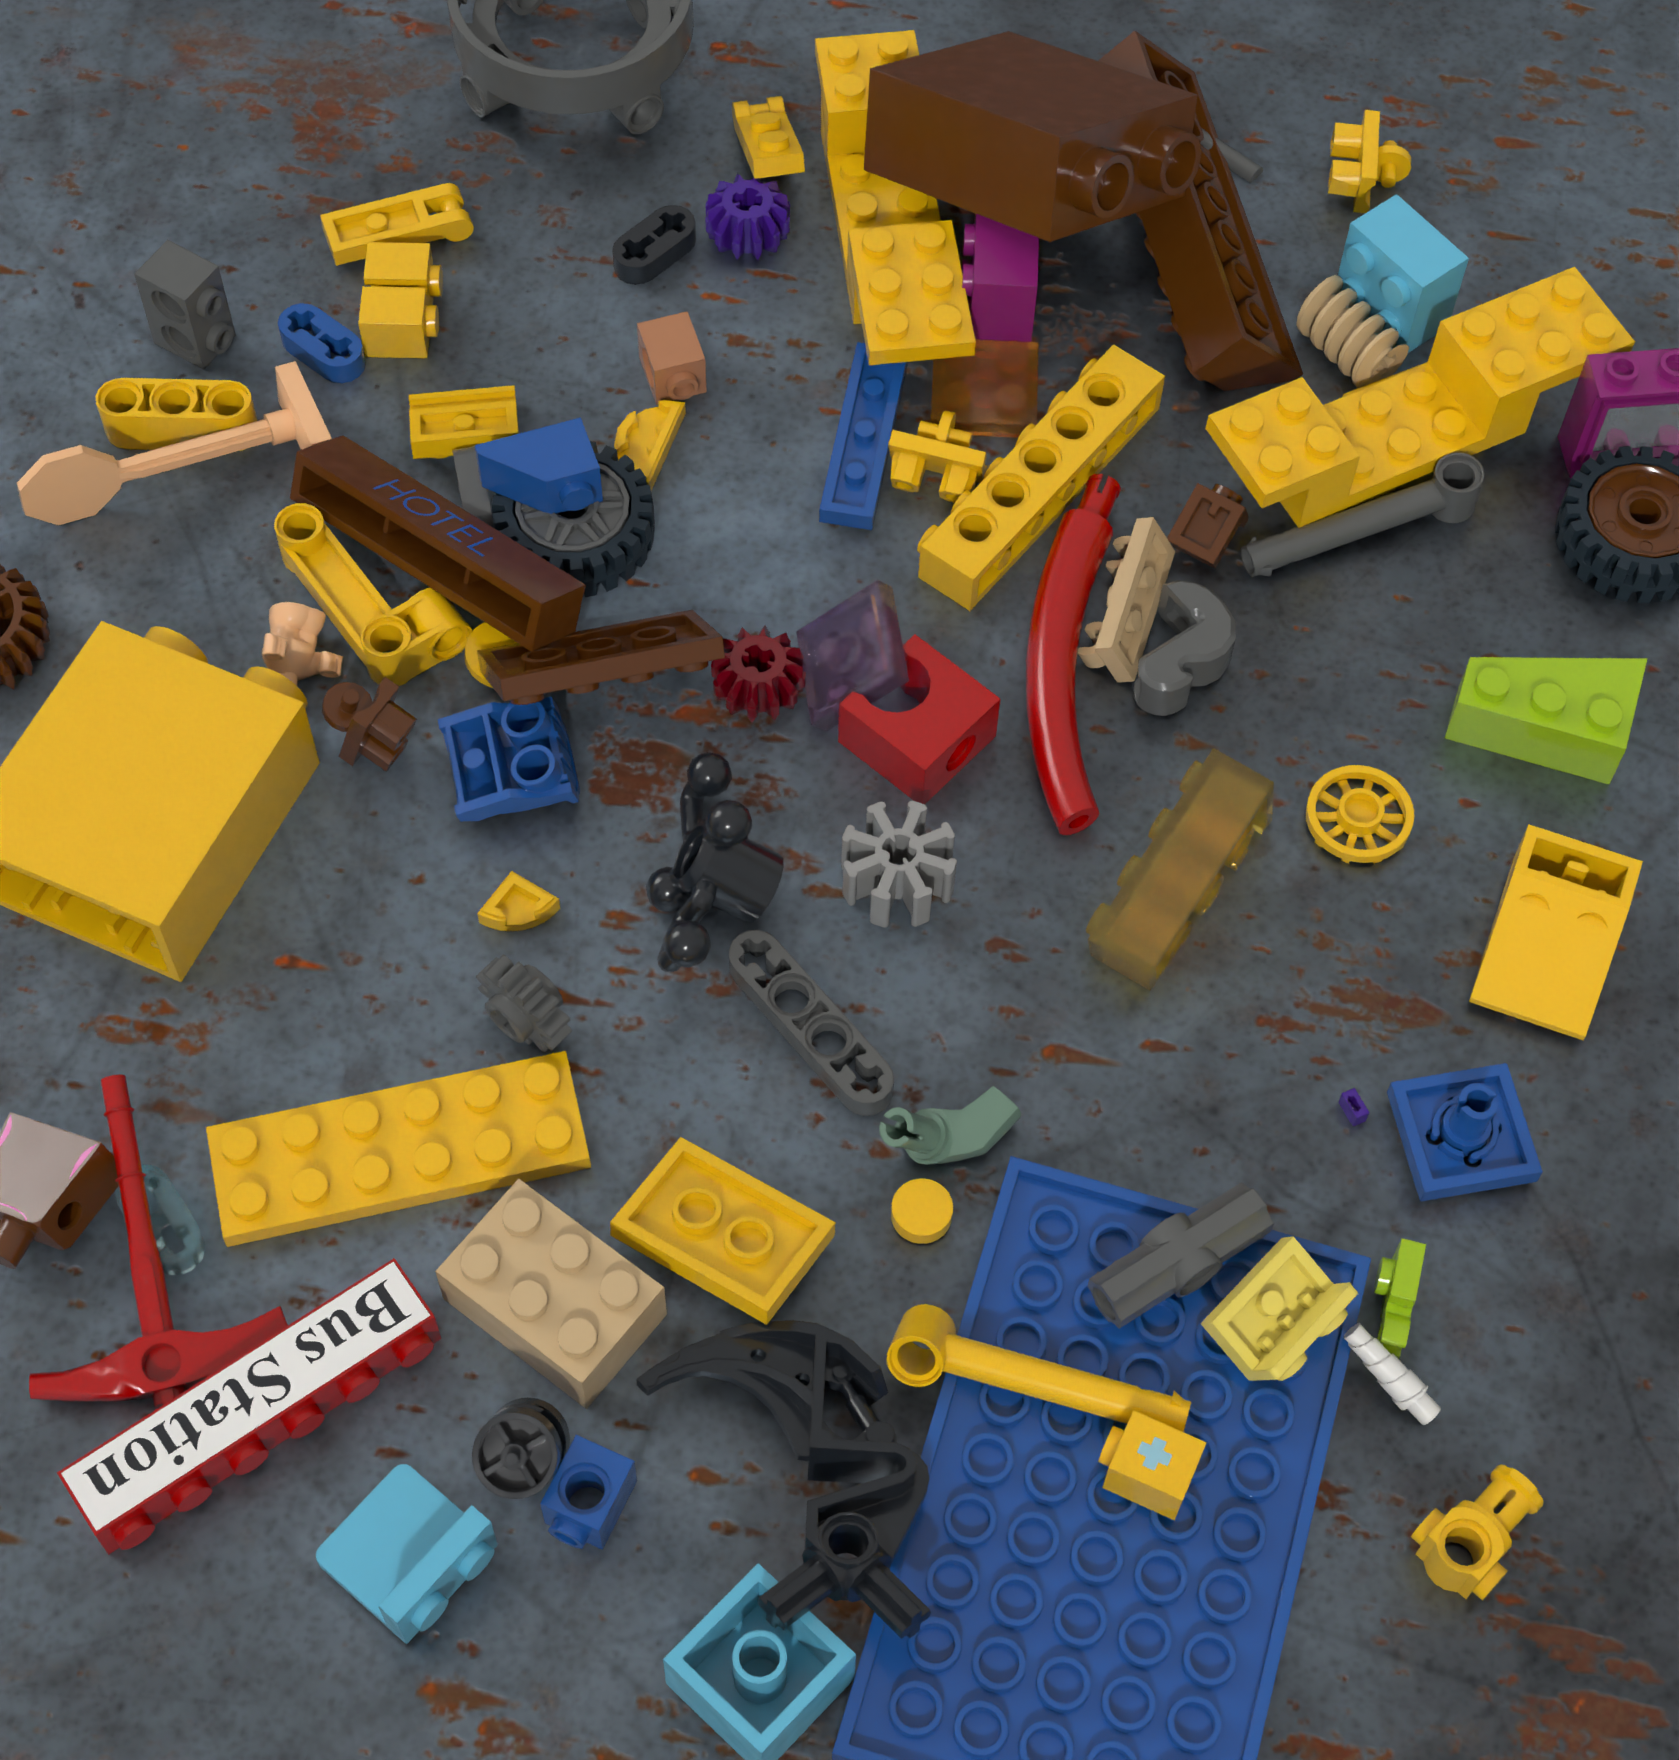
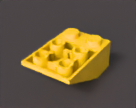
[1469,824,1643,1041]

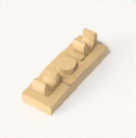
[1078,517,1175,683]

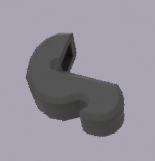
[1133,580,1236,716]

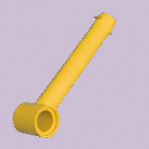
[886,1304,1191,1432]

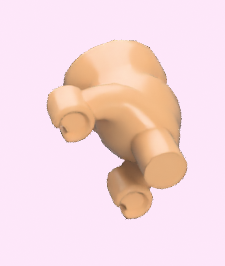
[262,602,343,686]

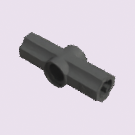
[1088,1182,1274,1329]

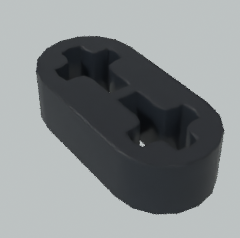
[612,205,696,285]

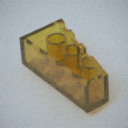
[1086,748,1274,991]

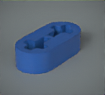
[278,303,366,383]

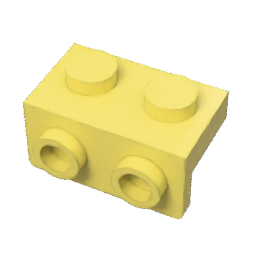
[1200,1236,1358,1381]

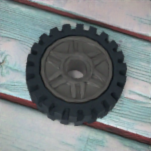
[492,441,655,597]

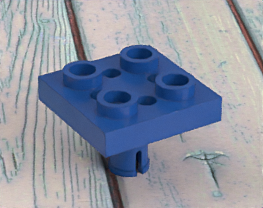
[1387,1063,1543,1202]

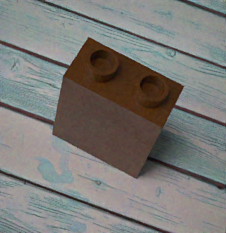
[864,31,1201,242]

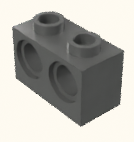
[134,239,236,370]

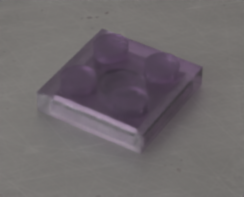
[796,579,909,731]

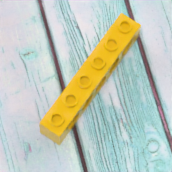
[917,344,1165,611]

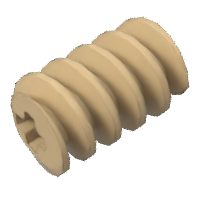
[1296,275,1409,388]

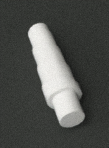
[1344,1323,1441,1425]

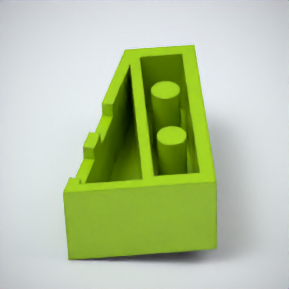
[1444,657,1648,785]

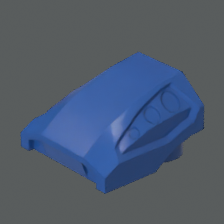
[438,696,580,822]

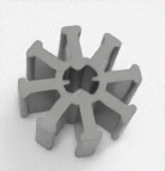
[841,801,957,928]

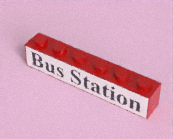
[57,1258,441,1555]

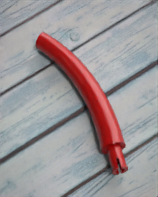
[1026,473,1121,835]

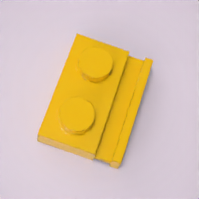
[409,385,519,459]

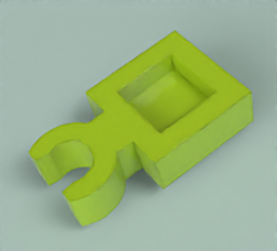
[1374,1238,1426,1359]

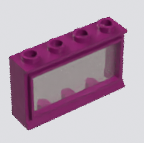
[1558,348,1679,478]

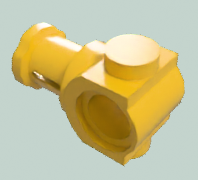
[1411,1464,1544,1601]

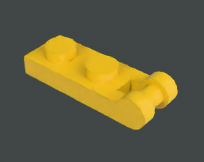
[732,96,805,179]
[320,183,474,266]

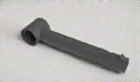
[1241,452,1484,577]

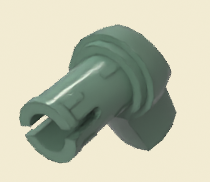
[879,1086,1021,1165]

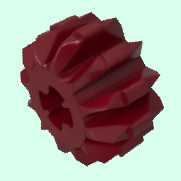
[711,625,806,723]

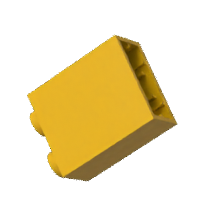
[0,621,320,982]

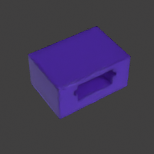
[1338,1088,1370,1127]

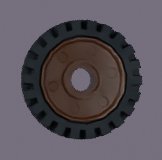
[1555,446,1679,603]

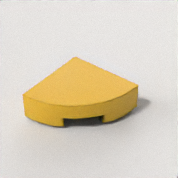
[477,871,560,931]

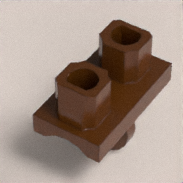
[322,677,417,772]

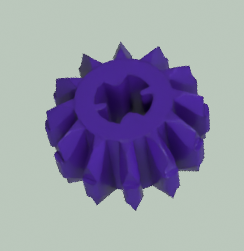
[705,173,790,260]

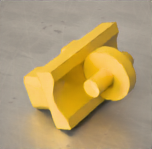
[1328,110,1411,213]
[888,410,988,503]

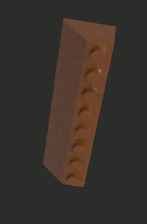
[1098,31,1303,391]

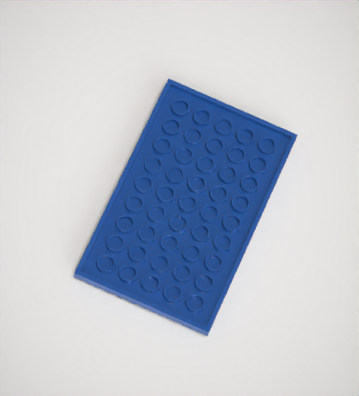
[832,1156,1371,1760]

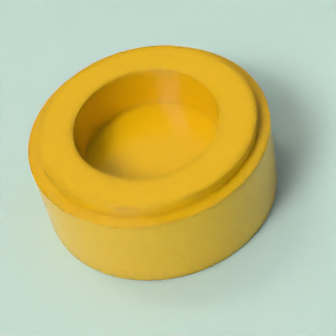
[891,1178,953,1244]

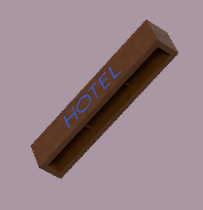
[290,435,586,652]

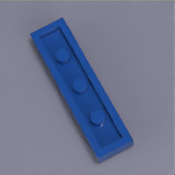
[819,342,908,530]

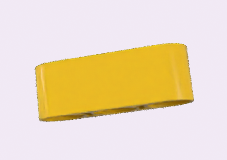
[95,378,258,451]

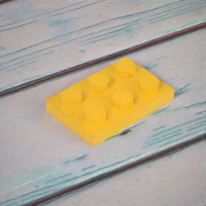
[610,1137,836,1325]

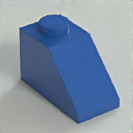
[475,417,603,514]

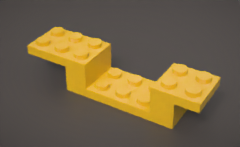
[815,30,976,365]
[1205,267,1635,528]

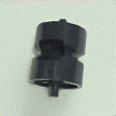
[472,1397,570,1499]

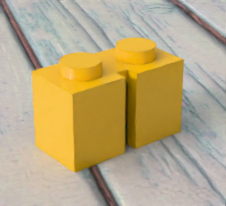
[358,242,443,358]

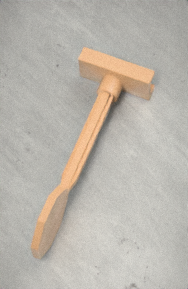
[17,361,332,526]

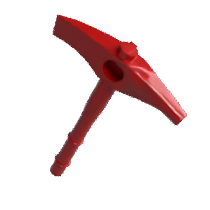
[29,1074,288,1408]

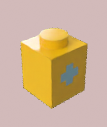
[1098,1410,1207,1521]

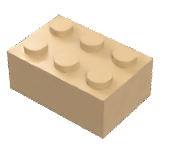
[435,1179,667,1409]

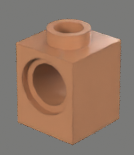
[637,311,707,405]

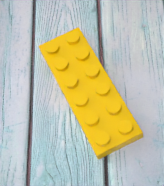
[206,1051,591,1247]

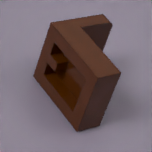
[1167,483,1249,568]

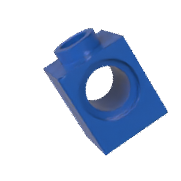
[540,1435,637,1550]

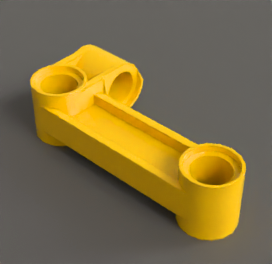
[274,503,472,686]

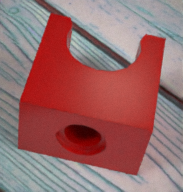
[838,634,1000,804]

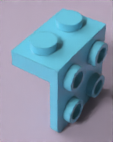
[316,1464,498,1644]

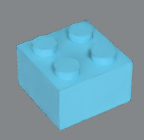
[1338,194,1469,353]
[663,1563,856,1760]

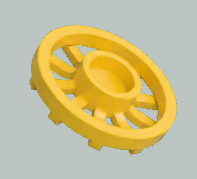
[1306,765,1414,864]

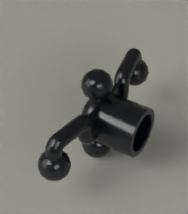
[646,752,784,972]

